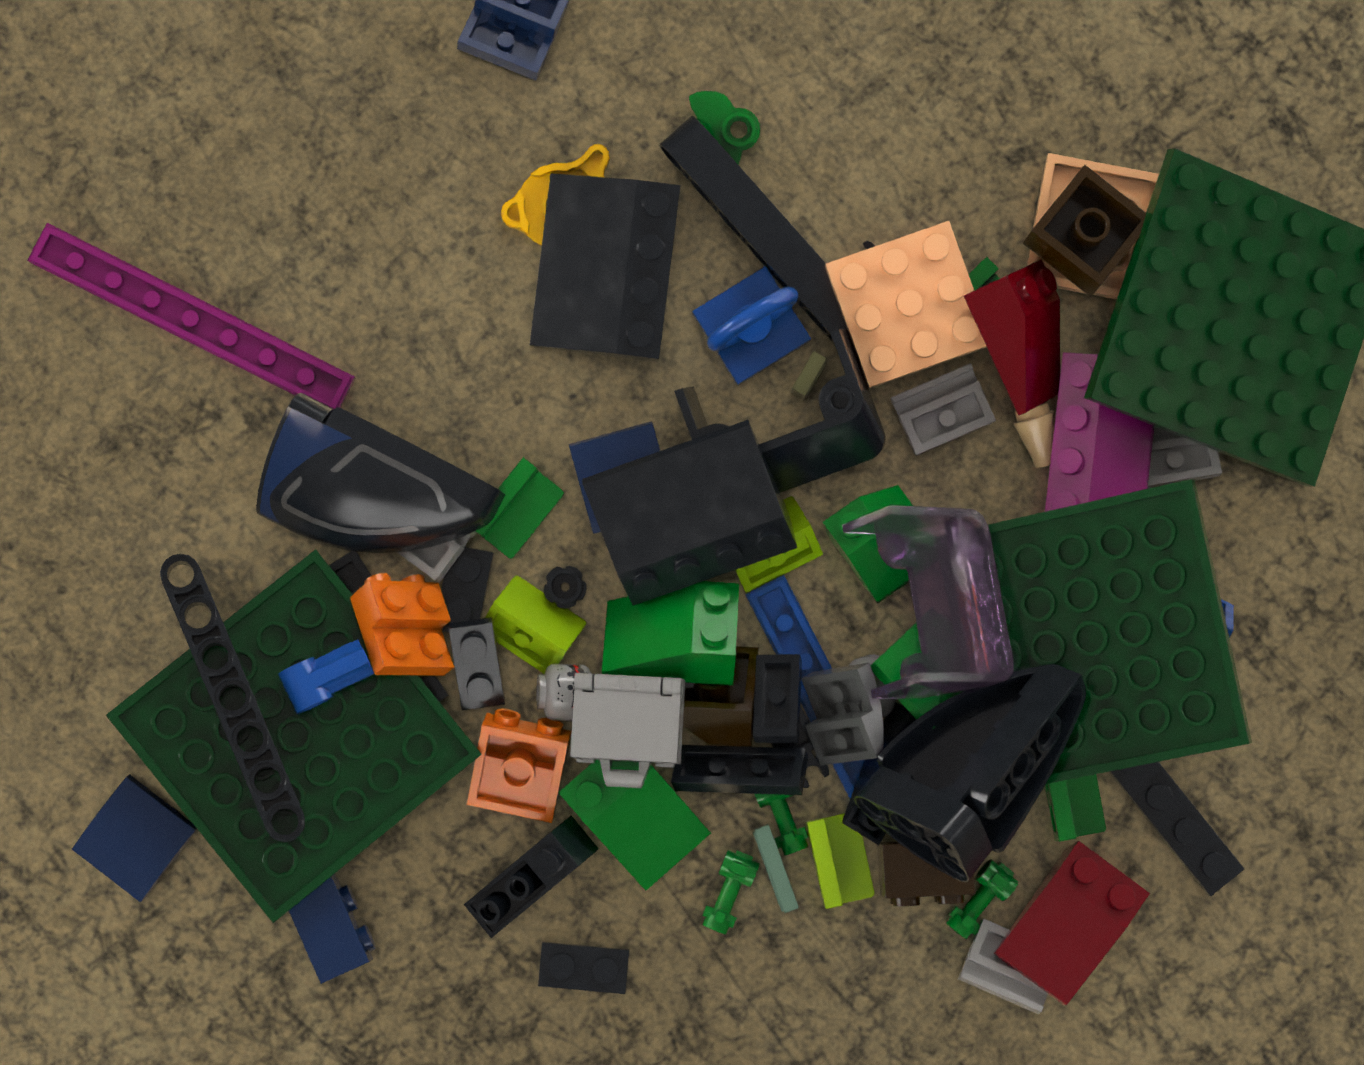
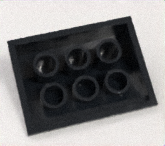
[530,173,681,361]
[582,420,797,606]

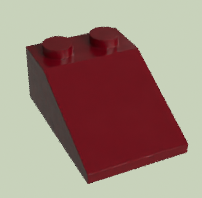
[964,259,1060,416]
[993,841,1150,1006]

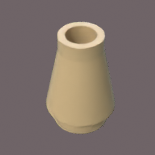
[1013,401,1055,468]

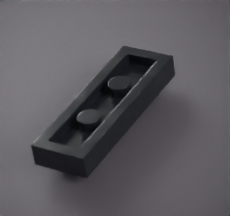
[671,745,809,795]

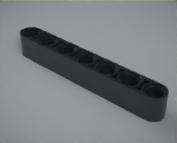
[659,116,848,345]
[160,554,306,843]

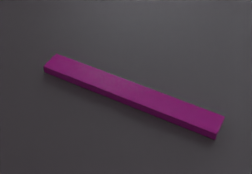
[27,223,356,409]

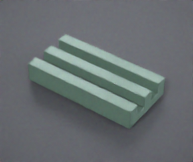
[753,824,799,913]

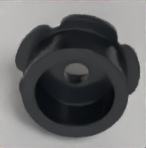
[544,566,587,609]

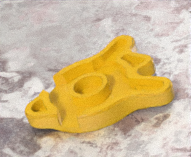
[501,144,610,246]

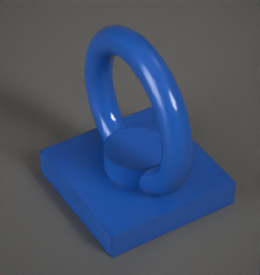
[692,266,811,386]

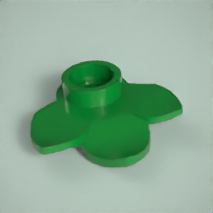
[689,91,760,164]

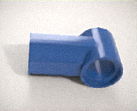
[278,639,374,714]

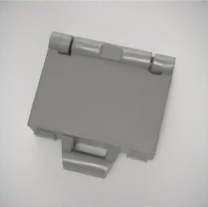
[570,673,685,788]

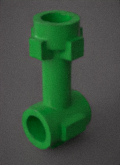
[755,794,809,856]
[702,850,760,935]
[946,859,1019,940]

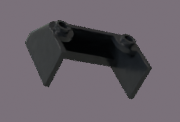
[674,329,886,493]

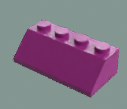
[1045,352,1155,512]

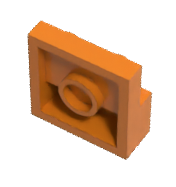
[350,573,454,676]
[466,708,572,823]

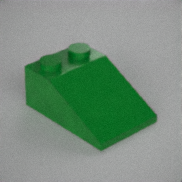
[602,581,739,685]
[558,760,711,891]

